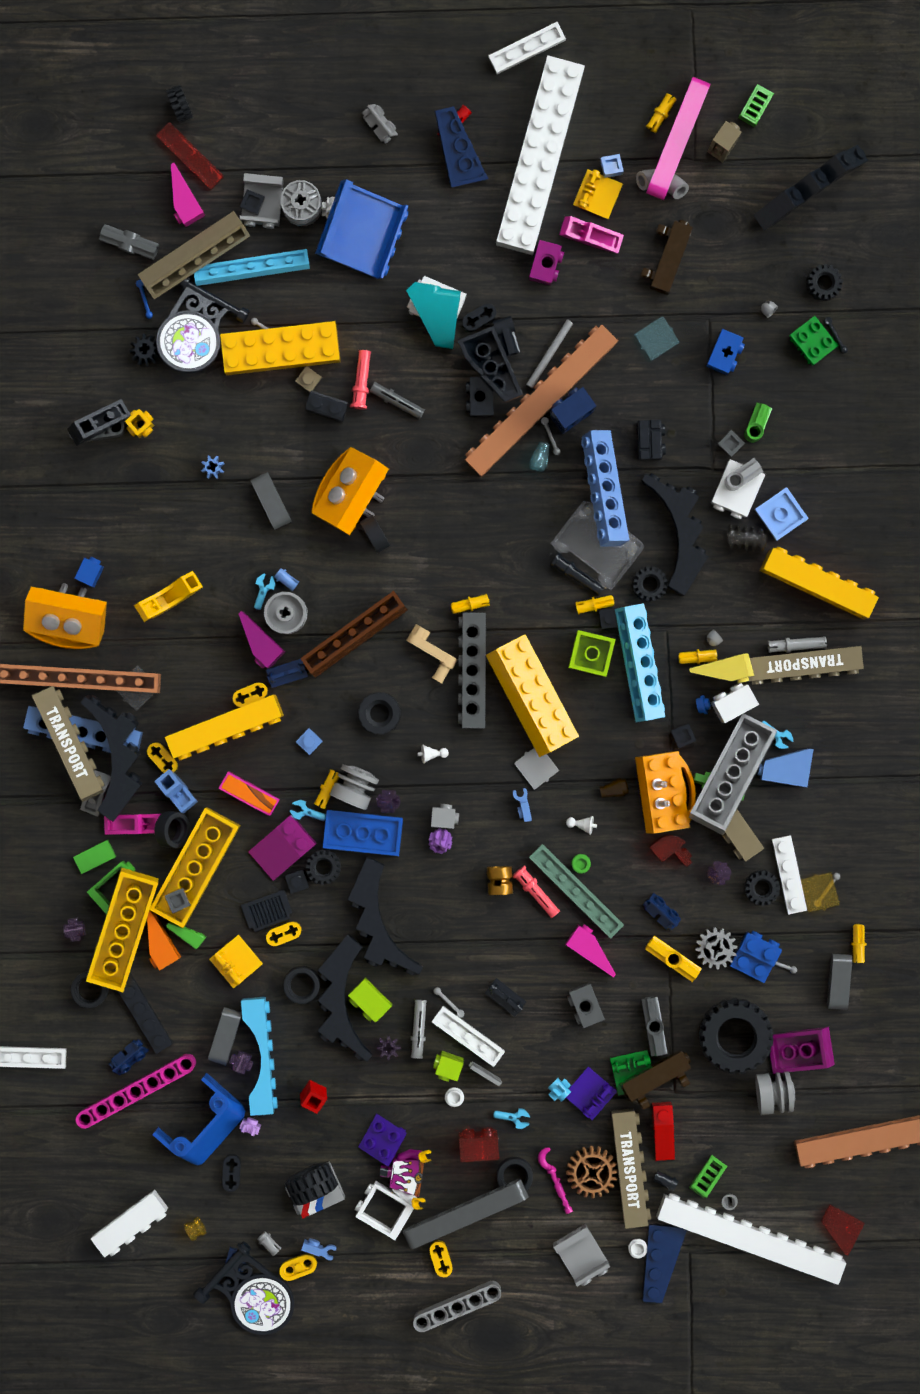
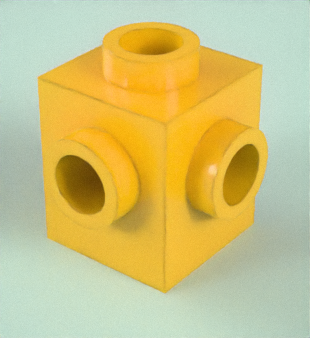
[125,409,154,438]

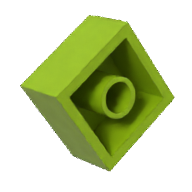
[568,630,616,677]

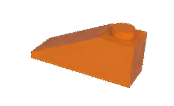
[147,910,181,971]

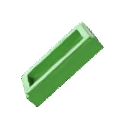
[73,840,117,874]

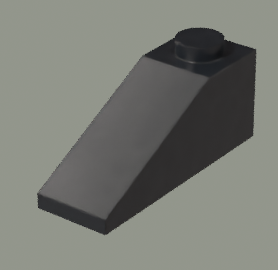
[67,399,131,446]

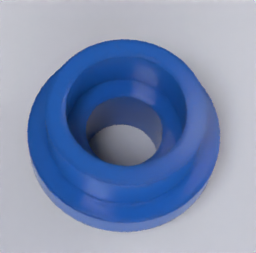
[696,695,711,714]

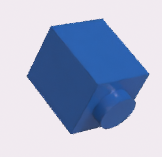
[74,557,104,588]

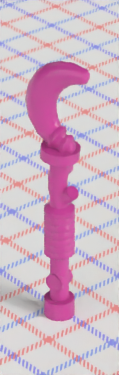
[538,1147,573,1214]

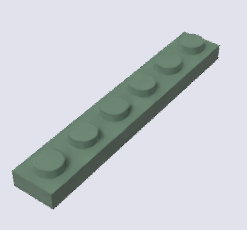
[529,844,624,938]

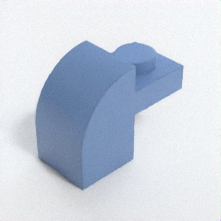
[155,769,198,814]

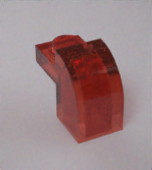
[649,835,692,867]

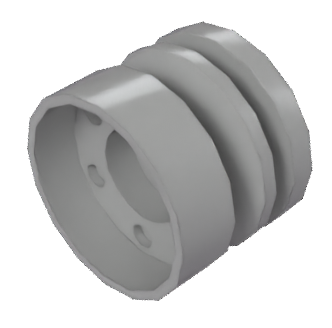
[281,180,322,226]
[330,764,379,810]
[755,1071,795,1115]

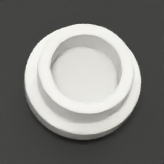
[445,1087,464,1107]
[628,1239,647,1258]

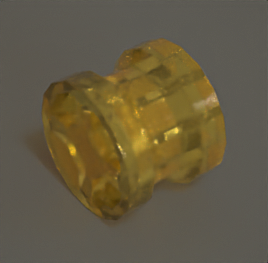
[184,1217,207,1241]

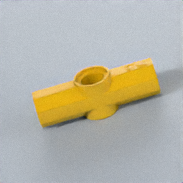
[645,936,702,982]

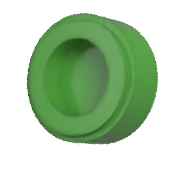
[571,854,591,873]

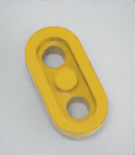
[280,1253,317,1281]

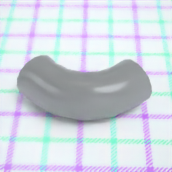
[636,169,689,199]

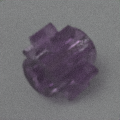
[376,790,400,813]
[707,861,731,885]
[63,918,85,942]
[377,1035,401,1060]
[229,1051,254,1074]

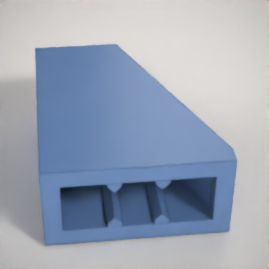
[757,748,814,787]

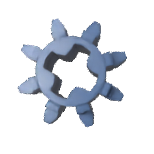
[201,456,225,479]

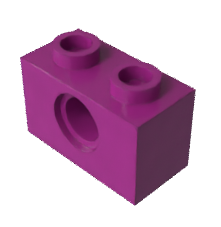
[529,240,564,286]

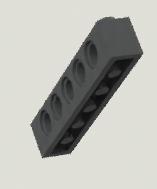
[458,613,486,728]

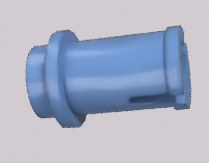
[274,568,299,591]

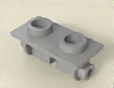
[362,104,398,144]

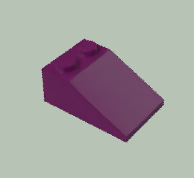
[239,611,285,668]
[249,814,317,881]
[770,1027,835,1074]

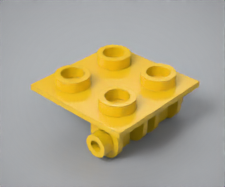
[573,169,623,219]
[209,935,263,988]

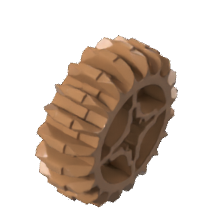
[566,1146,618,1198]

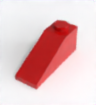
[652,1102,675,1161]

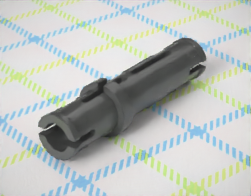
[369,382,425,420]

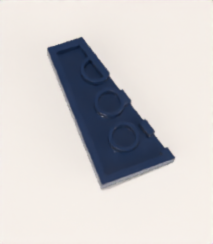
[434,106,488,187]
[642,1224,687,1303]

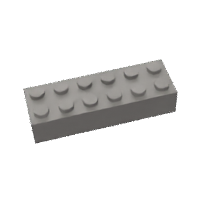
[689,713,777,835]

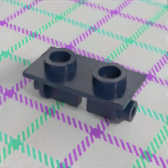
[266,659,308,688]
[643,893,681,931]
[109,1039,149,1075]

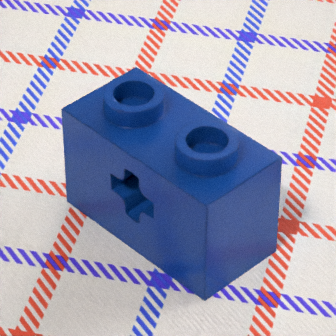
[706,329,745,375]

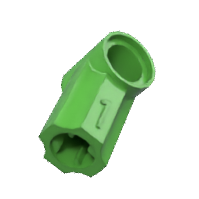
[744,403,772,443]

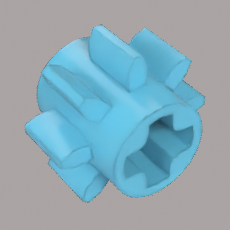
[548,1078,571,1102]

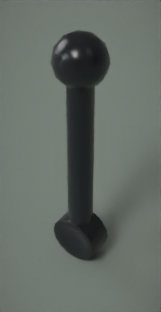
[824,317,848,353]

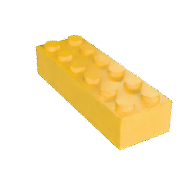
[220,321,340,375]
[759,547,879,619]
[486,635,579,757]
[165,695,284,761]
[150,807,241,928]
[86,867,159,992]

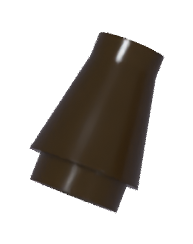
[600,778,629,798]

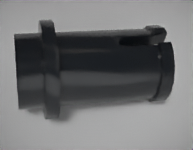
[653,1170,678,1191]

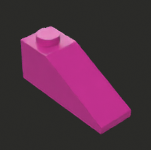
[171,163,205,227]
[565,924,616,977]

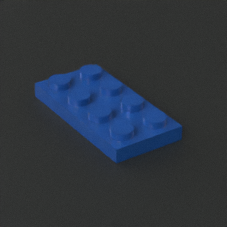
[323,810,403,856]

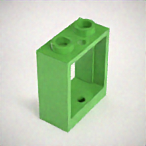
[87,861,136,915]

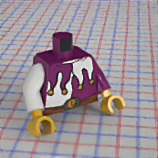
[379,1149,431,1210]

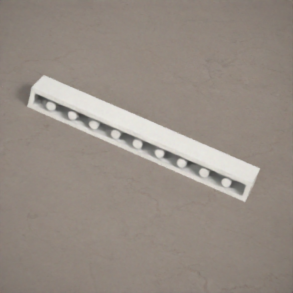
[656,1193,846,1285]

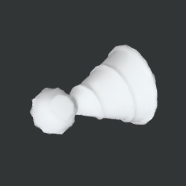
[418,745,449,763]
[566,816,597,835]

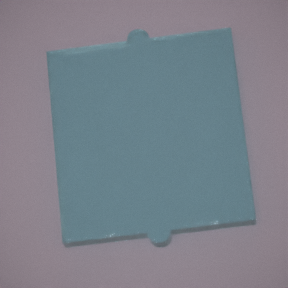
[634,316,680,361]

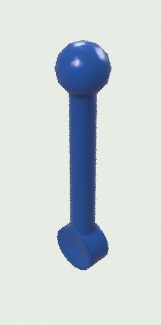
[136,280,153,319]

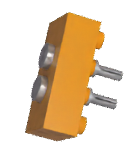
[312,447,389,535]
[23,583,107,649]
[635,751,696,834]

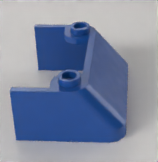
[152,1073,246,1165]

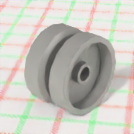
[264,592,308,634]

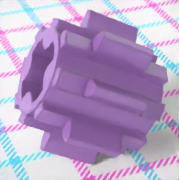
[428,828,452,854]

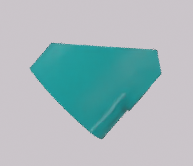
[406,282,461,349]

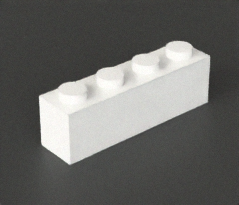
[91,1189,168,1258]

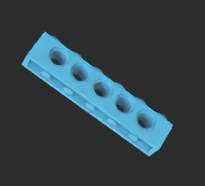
[615,604,665,722]

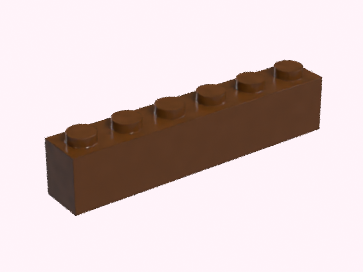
[300,591,408,678]

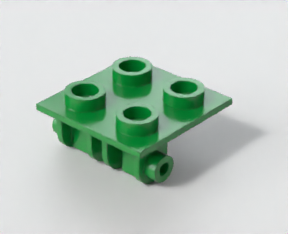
[789,316,839,366]
[610,1050,651,1096]

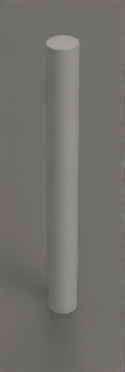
[526,320,573,389]

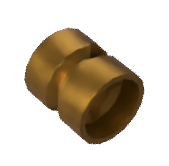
[487,866,513,895]

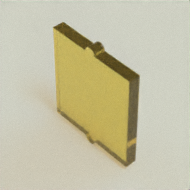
[801,872,840,912]

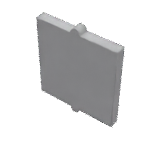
[514,748,559,790]
[469,1061,502,1086]

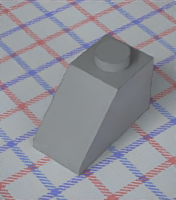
[80,770,111,817]

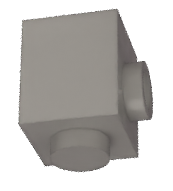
[431,804,459,829]

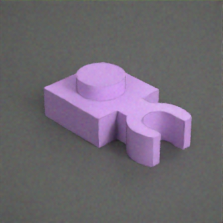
[239,1117,261,1136]

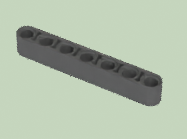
[402,1179,529,1249]

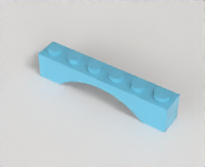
[241,997,278,1116]

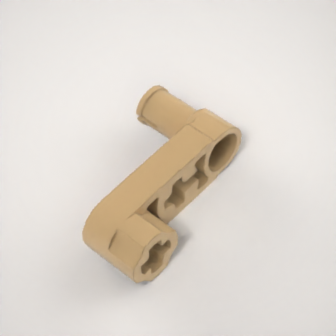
[406,624,458,683]

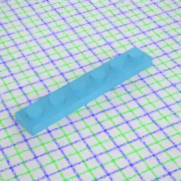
[194,249,310,286]

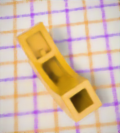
[134,571,203,622]

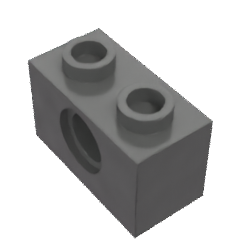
[567,982,605,1028]

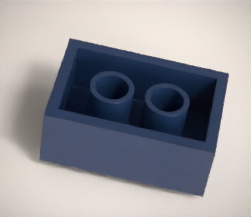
[550,387,597,434]

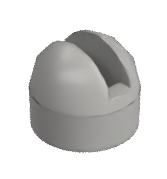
[761,301,778,318]
[706,629,723,646]
[722,1194,738,1210]

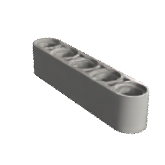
[413,1281,501,1332]

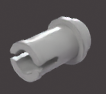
[257,1231,281,1256]

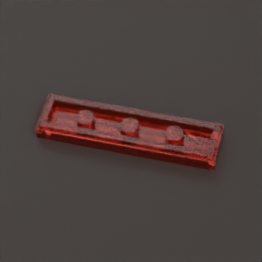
[156,122,224,190]

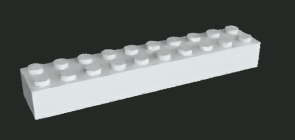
[496,56,585,255]

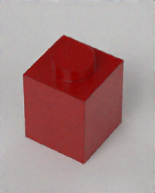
[300,1080,327,1114]

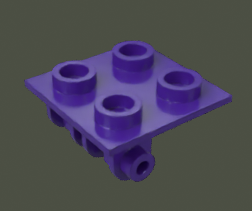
[566,1066,617,1120]
[359,1114,407,1167]

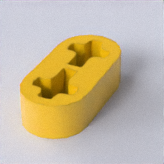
[232,683,268,707]
[147,743,178,773]
[266,921,302,946]
[430,1240,452,1277]

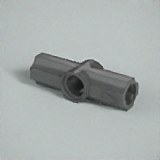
[99,224,159,260]
[641,996,668,1056]

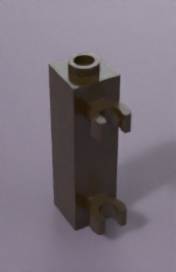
[640,220,693,295]
[619,1050,691,1110]

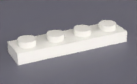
[488,22,566,74]
[771,835,807,915]
[432,1006,505,1067]
[0,1046,66,1069]

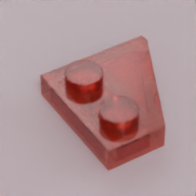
[821,1204,865,1256]

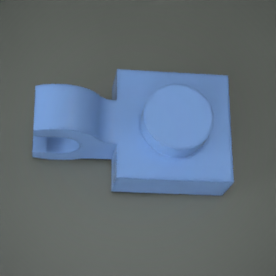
[513,788,532,822]
[301,1238,337,1260]

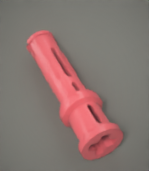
[350,350,371,410]
[512,865,560,918]

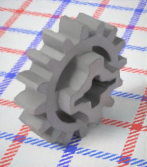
[695,927,737,969]

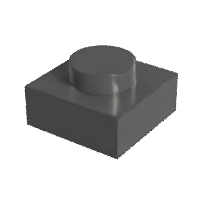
[718,430,745,457]
[165,888,191,914]

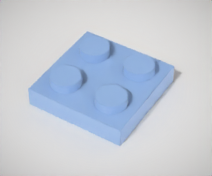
[754,487,809,541]

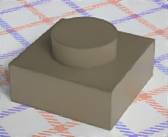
[295,366,322,392]

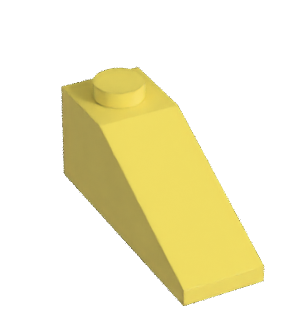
[689,653,754,684]

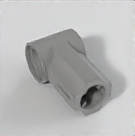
[724,458,763,491]

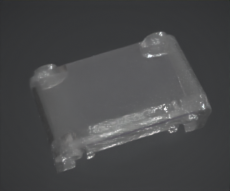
[550,501,644,590]

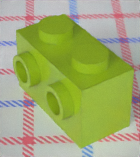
[348,977,392,1023]
[433,1051,464,1082]

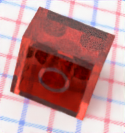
[459,1127,499,1162]

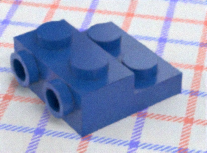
[729,930,782,983]

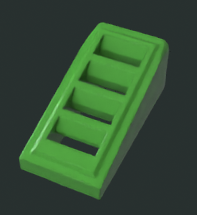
[738,84,774,127]
[167,921,207,949]
[689,1155,727,1198]

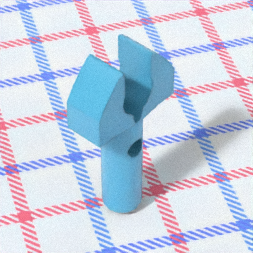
[254,574,276,610]
[762,721,793,749]
[290,800,326,821]
[493,1108,530,1129]

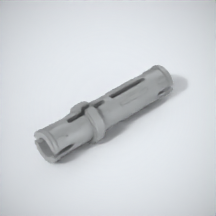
[768,636,827,653]
[410,1000,427,1059]

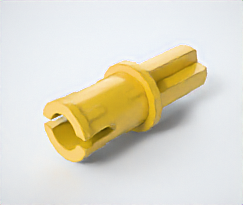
[451,594,490,614]
[575,595,614,614]
[678,649,717,664]
[851,924,867,963]

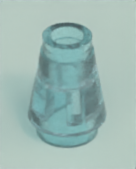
[529,442,550,472]

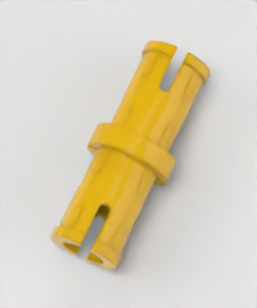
[646,93,676,133]
[314,769,339,809]

